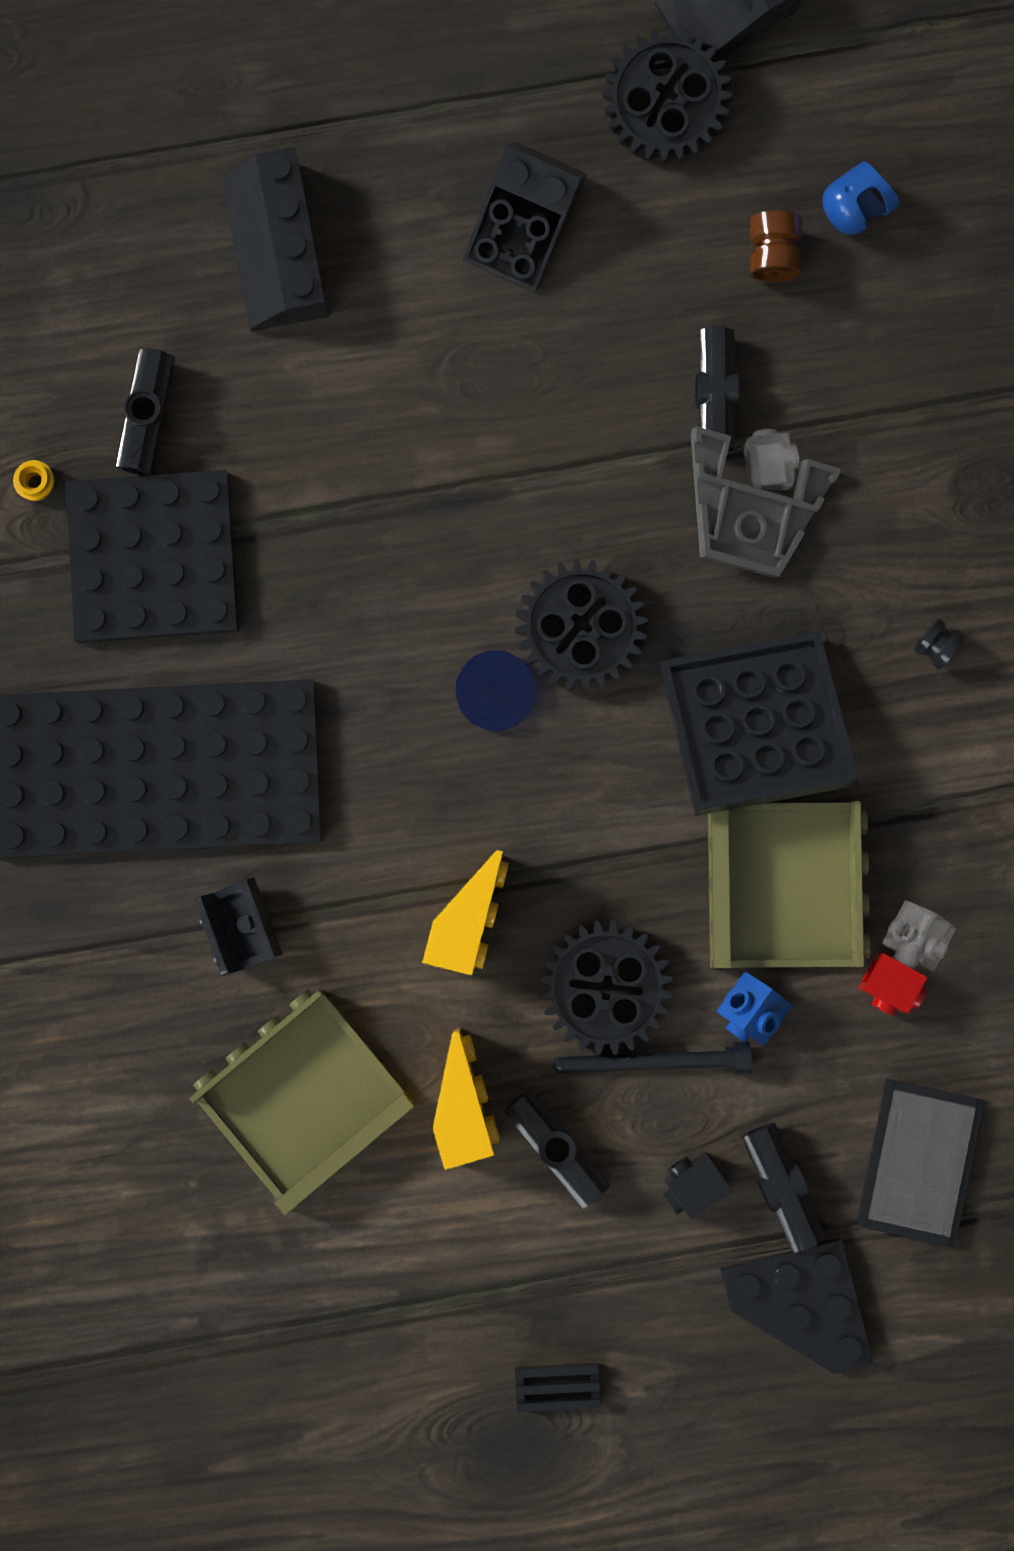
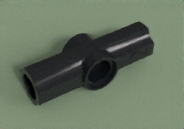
[695,326,739,452]
[116,348,175,476]
[503,1088,611,1209]
[742,1122,826,1253]

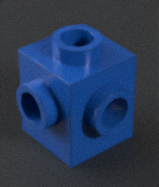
[716,972,792,1046]

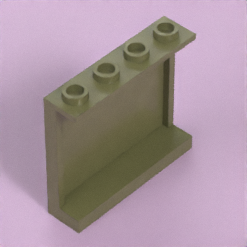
[708,801,870,968]
[189,989,416,1216]

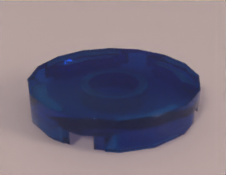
[456,650,536,731]

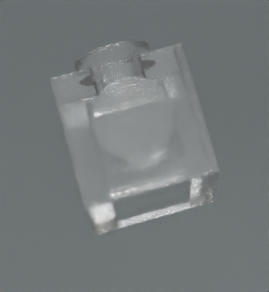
[744,429,799,492]

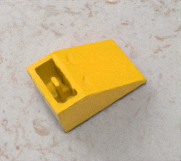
[422,850,509,975]
[433,1028,500,1170]

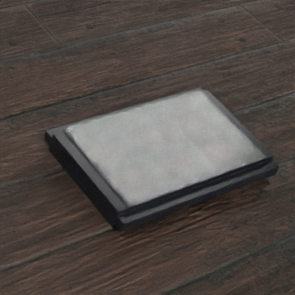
[856,1078,984,1247]

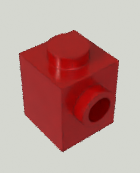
[857,953,927,1016]

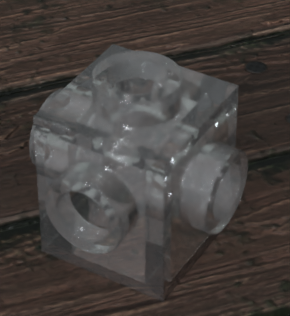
[882,900,957,972]

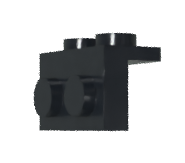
[195,877,283,976]

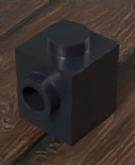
[663,1152,732,1219]

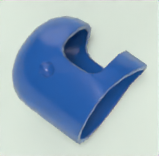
[822,161,900,235]

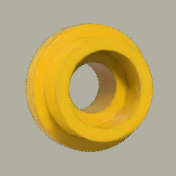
[13,460,55,501]

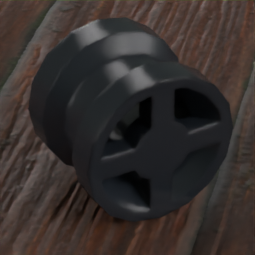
[913,618,965,670]

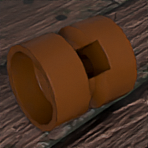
[749,210,802,283]

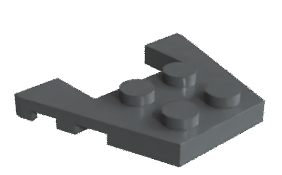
[691,426,841,577]

